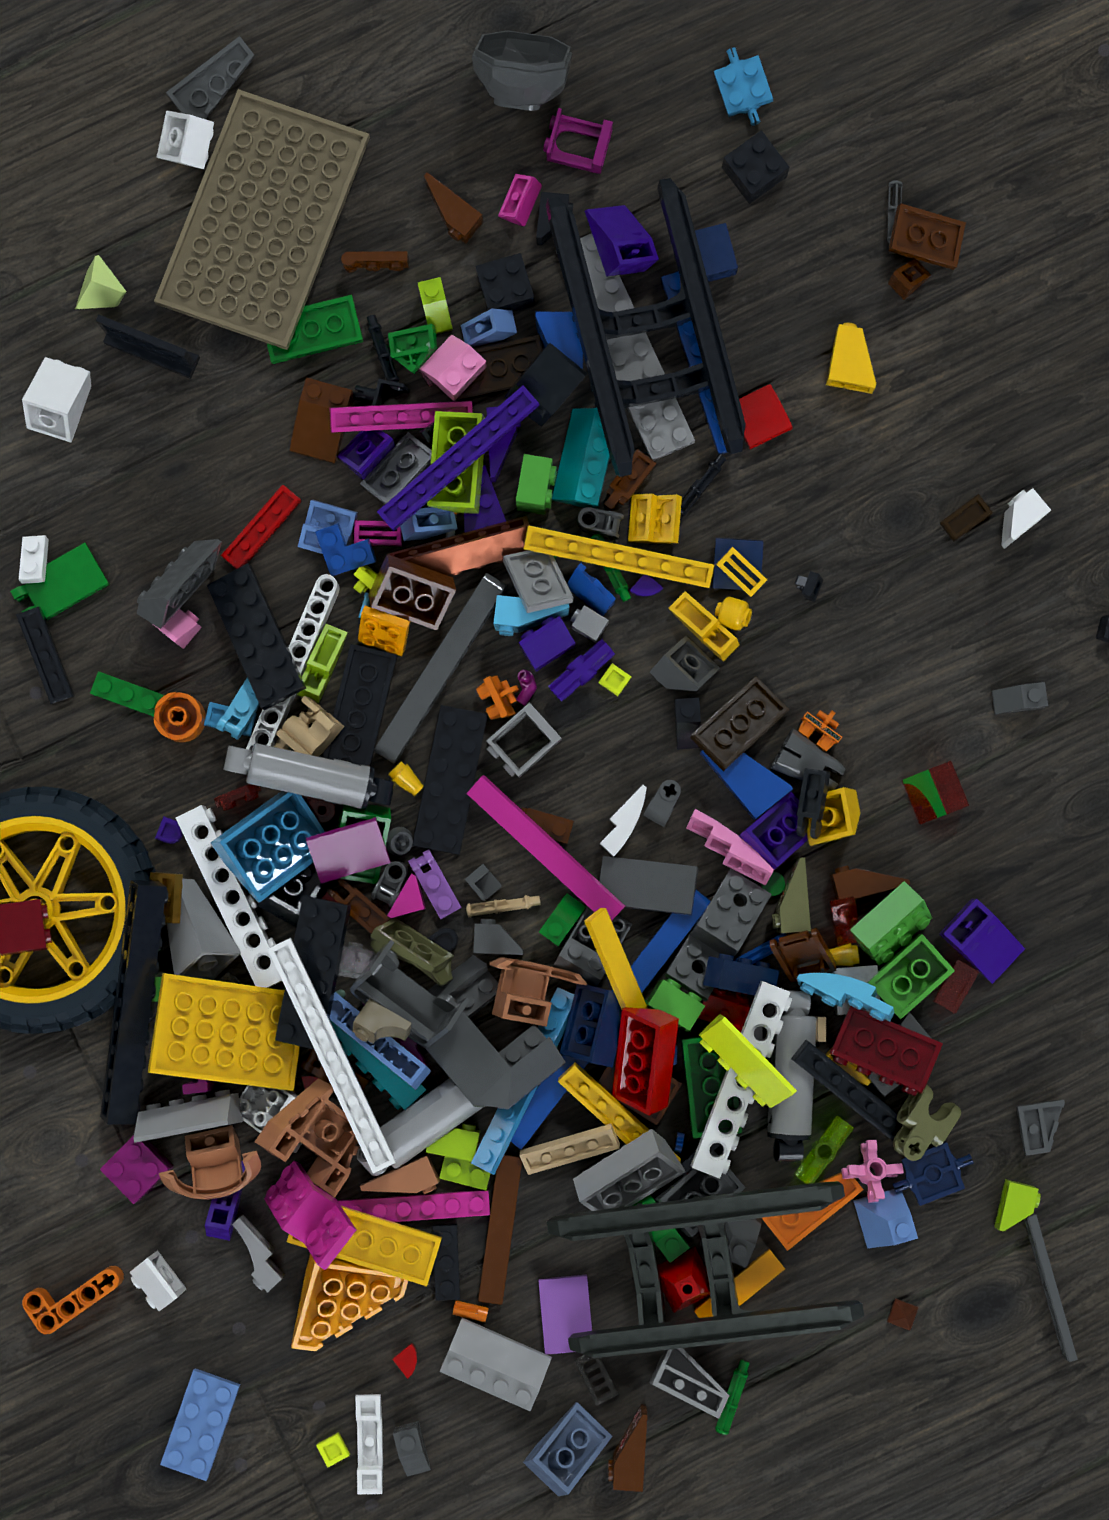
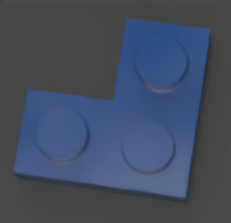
[315,523,377,576]

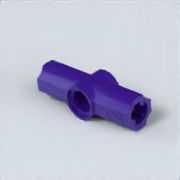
[548,639,615,702]

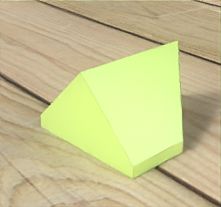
[75,255,126,309]

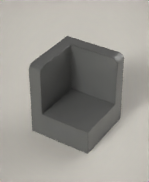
[465,864,502,902]

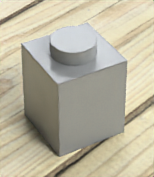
[570,605,609,643]

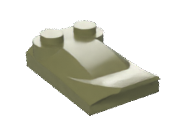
[370,917,454,987]

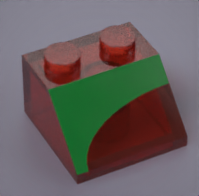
[902,761,969,824]

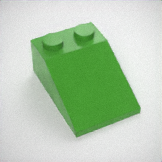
[867,934,955,1020]

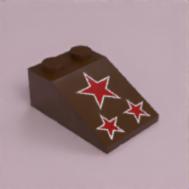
[608,1404,647,1492]

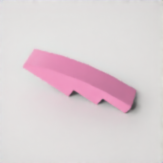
[686,809,774,885]

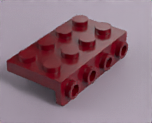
[829,1006,943,1096]

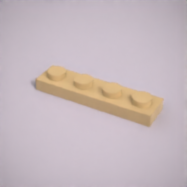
[519,1124,620,1175]

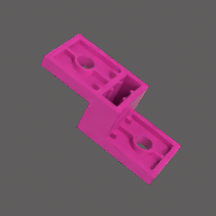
[264,1160,356,1270]

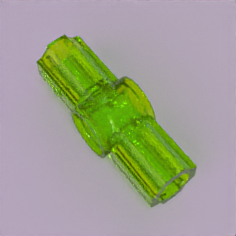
[794,1115,854,1184]

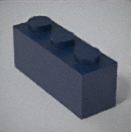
[703,953,779,995]

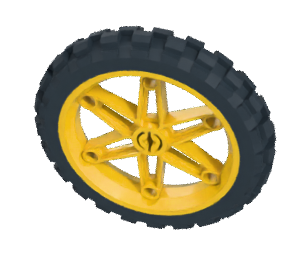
[0,786,156,1034]

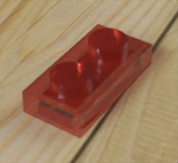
[830,896,859,946]
[933,959,979,1014]

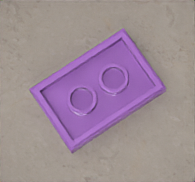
[538,1275,592,1355]

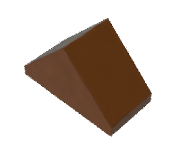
[888,259,931,300]

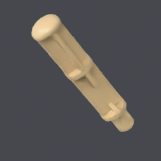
[466,895,541,918]

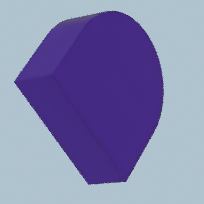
[155,816,183,844]

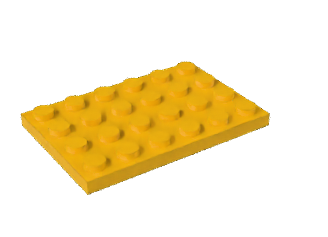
[148,973,300,1091]

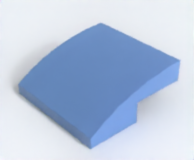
[298,500,358,554]

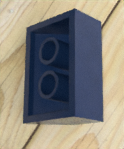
[560,984,622,1068]

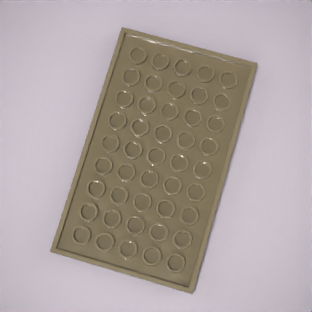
[154,89,370,350]

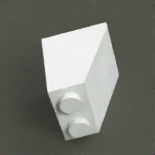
[22,357,91,442]

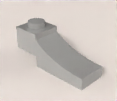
[232,1215,285,1293]

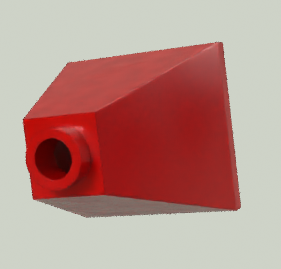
[658,1246,710,1313]

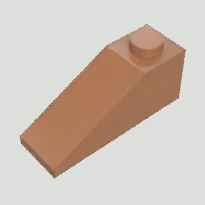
[360,1154,440,1194]

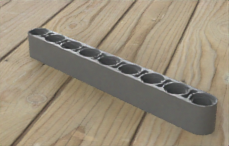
[374,573,508,764]

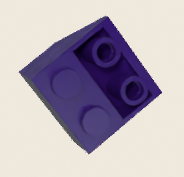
[519,616,575,672]

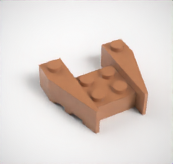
[255,1078,359,1197]

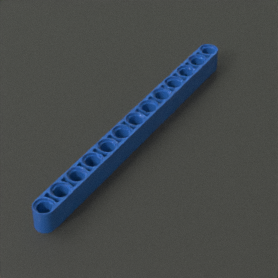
[511,890,710,1150]

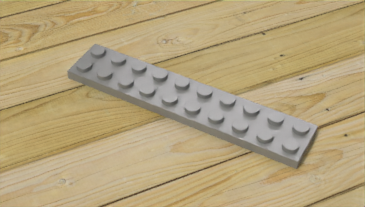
[556,233,695,461]

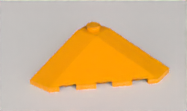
[291,1254,408,1351]

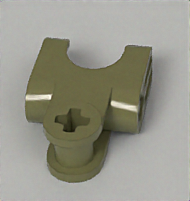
[893,1085,961,1161]

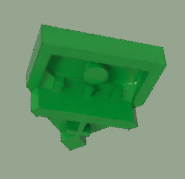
[388,324,437,373]

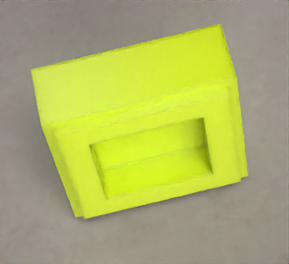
[598,663,632,697]
[316,1432,350,1468]

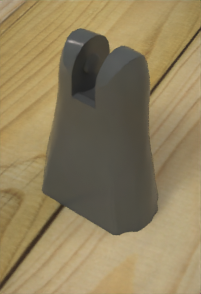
[771,728,846,791]

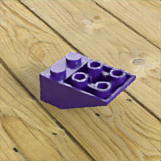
[585,205,659,277]
[939,898,1025,984]

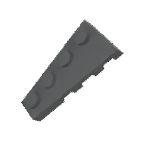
[166,36,255,119]

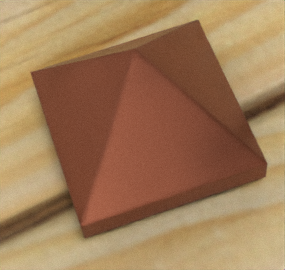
[887,1298,919,1331]

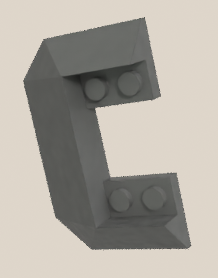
[424,955,566,1110]

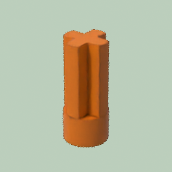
[452,1300,489,1322]

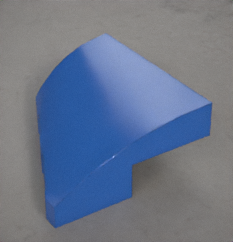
[567,563,616,616]

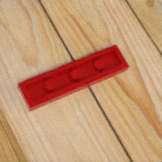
[221,485,301,569]

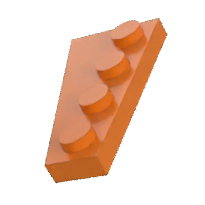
[762,1172,863,1251]

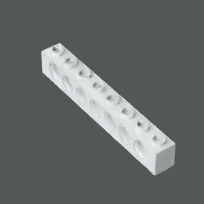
[176,805,282,988]
[691,981,792,1179]

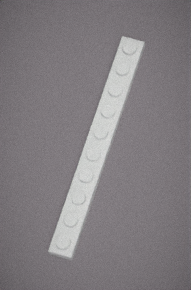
[268,938,396,1173]

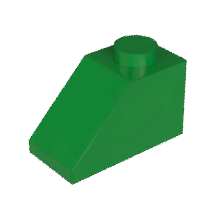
[539,893,586,946]

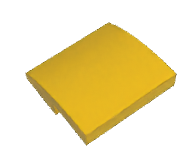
[628,494,682,544]

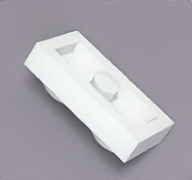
[19,535,49,584]

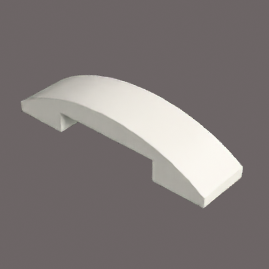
[355,1394,383,1494]

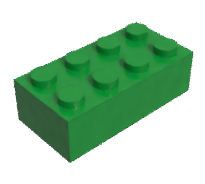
[681,1036,742,1138]

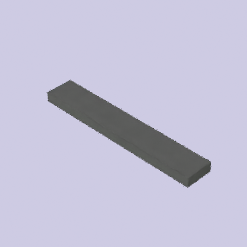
[1024,1213,1078,1362]

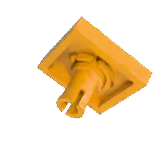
[358,606,410,657]

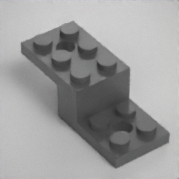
[664,869,772,1002]

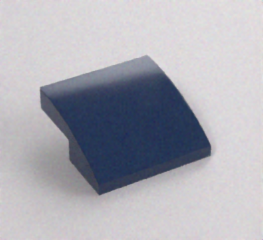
[712,538,763,591]

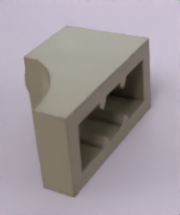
[353,999,412,1044]

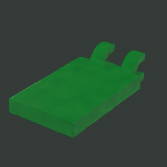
[10,543,110,620]

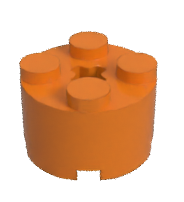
[154,692,206,743]

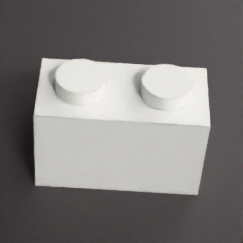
[156,111,214,169]
[1001,488,1051,549]
[130,1250,186,1311]

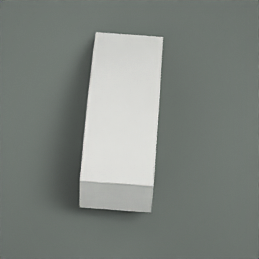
[600,785,647,857]

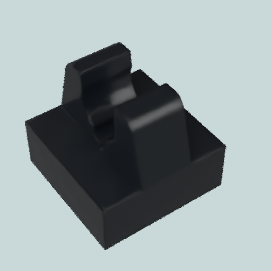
[795,571,823,602]

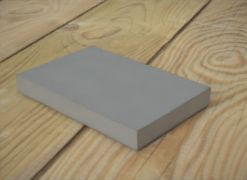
[503,550,573,613]

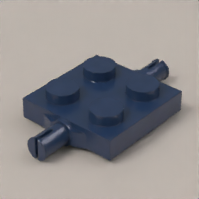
[892,1141,974,1206]

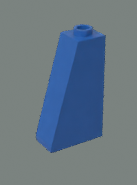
[700,750,793,820]

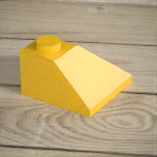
[807,787,860,846]

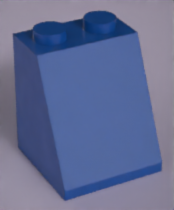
[536,312,583,381]

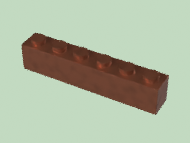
[389,516,530,575]

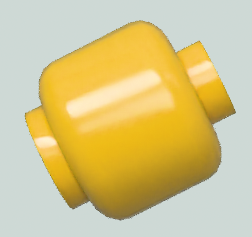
[715,597,752,631]

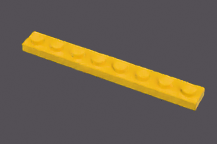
[523,525,714,588]

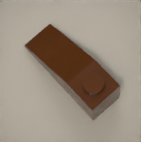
[424,172,483,244]
[830,865,910,903]

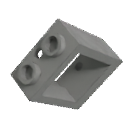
[487,702,562,778]

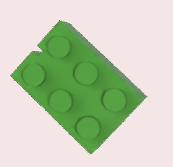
[850,881,932,966]

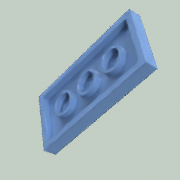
[160,1368,241,1481]

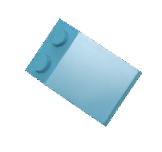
[494,595,569,636]

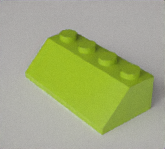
[427,411,485,514]

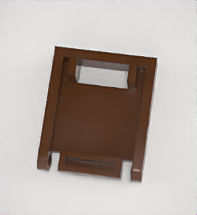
[770,928,837,982]

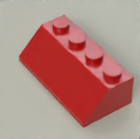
[612,1007,679,1115]

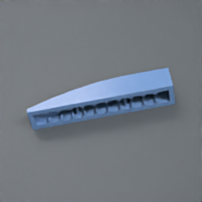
[330,992,431,1090]

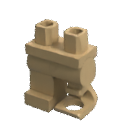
[274,696,345,757]

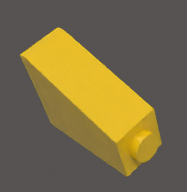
[826,323,876,394]

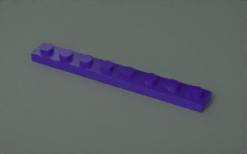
[377,385,539,531]

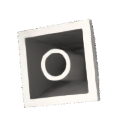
[166,879,241,979]

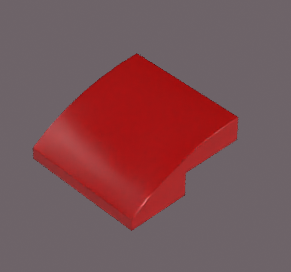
[739,384,793,449]

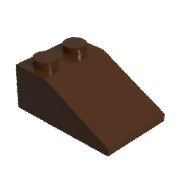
[289,377,354,464]

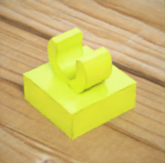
[353,565,378,594]

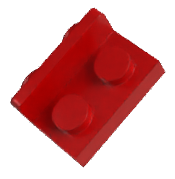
[698,988,754,1033]

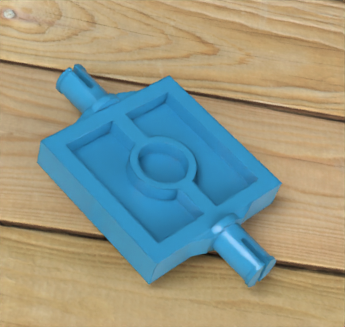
[714,48,773,126]

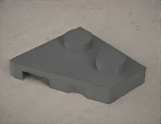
[1016,1099,1065,1156]

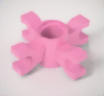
[841,1140,904,1203]

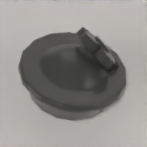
[386,827,413,856]

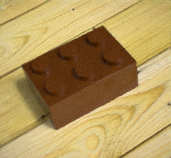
[369,554,456,630]

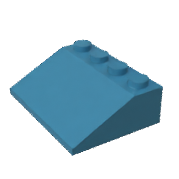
[210,791,325,902]

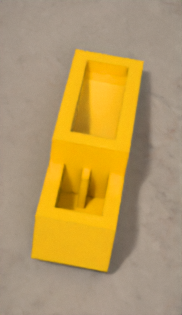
[669,591,740,662]

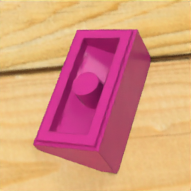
[498,174,542,226]

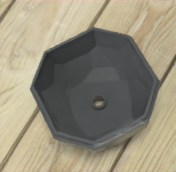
[472,30,572,111]

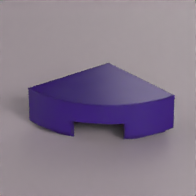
[630,574,663,597]

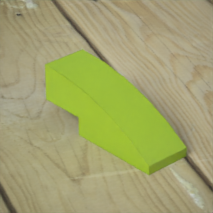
[297,624,348,703]

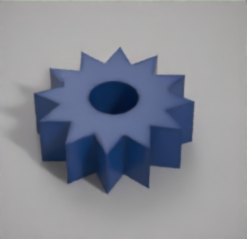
[674,1133,685,1153]

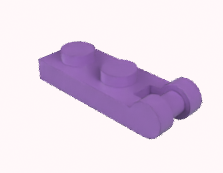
[408,849,462,919]

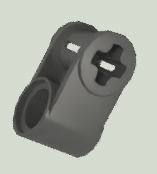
[577,507,624,540]
[643,780,681,827]
[371,861,408,908]

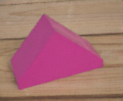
[387,874,426,918]

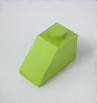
[417,277,453,334]
[426,1123,480,1162]
[994,1179,1041,1231]

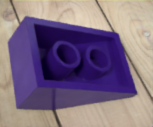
[739,791,808,870]

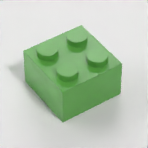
[516,454,557,515]
[646,978,705,1031]

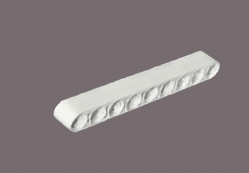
[246,574,340,750]

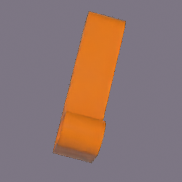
[22,1266,124,1334]

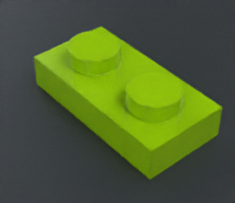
[439,1156,491,1191]

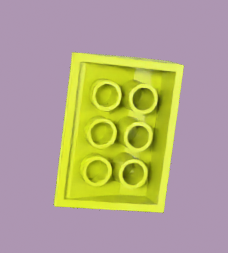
[699,1014,797,1108]

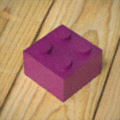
[100,1135,174,1204]

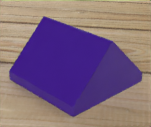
[337,430,395,480]

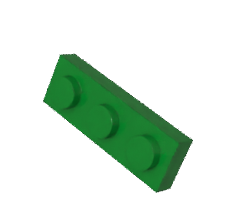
[90,671,164,717]

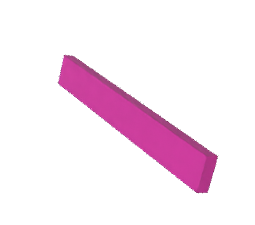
[466,775,625,921]

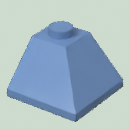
[853,1188,918,1248]

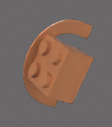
[489,957,587,1027]
[159,1125,261,1199]

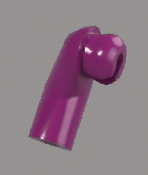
[516,669,537,706]

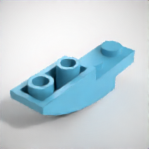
[797,973,894,1022]

